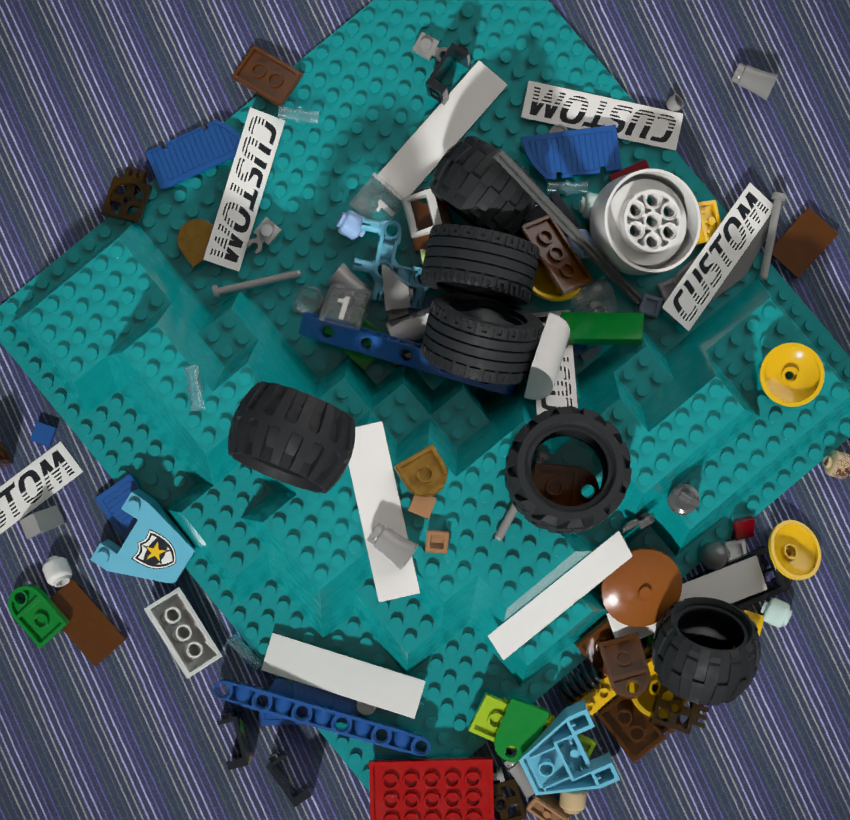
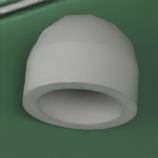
[666,94,684,112]

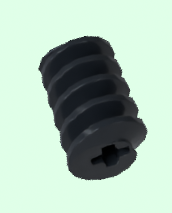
[558,663,605,704]

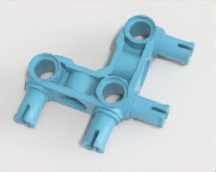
[352,217,430,310]

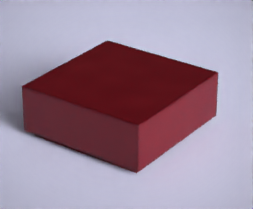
[732,516,755,540]

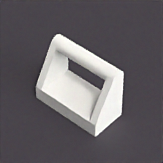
[402,189,442,238]

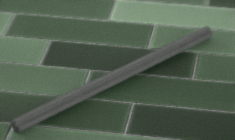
[493,149,643,305]

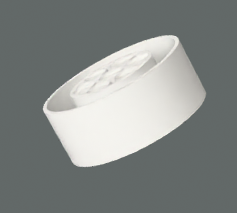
[590,169,701,275]

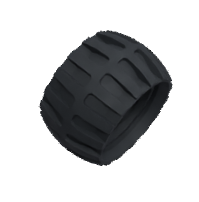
[228,381,355,494]

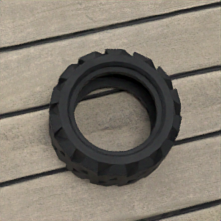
[504,406,632,534]

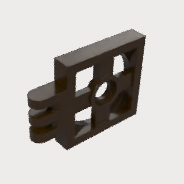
[101,167,153,224]
[649,682,709,734]
[493,777,526,820]

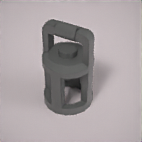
[667,484,700,515]

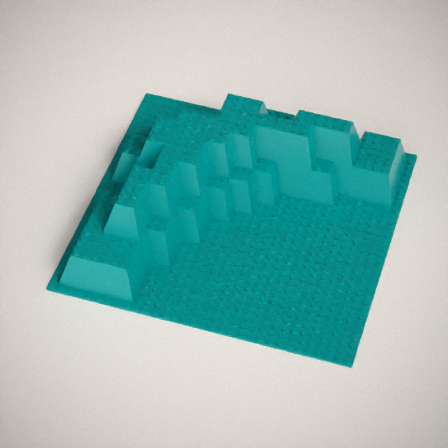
[0,0,850,792]

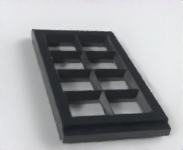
[691,544,792,610]

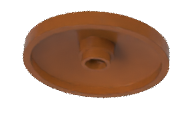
[600,546,682,627]

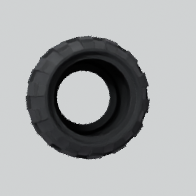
[430,136,539,235]
[651,597,761,705]

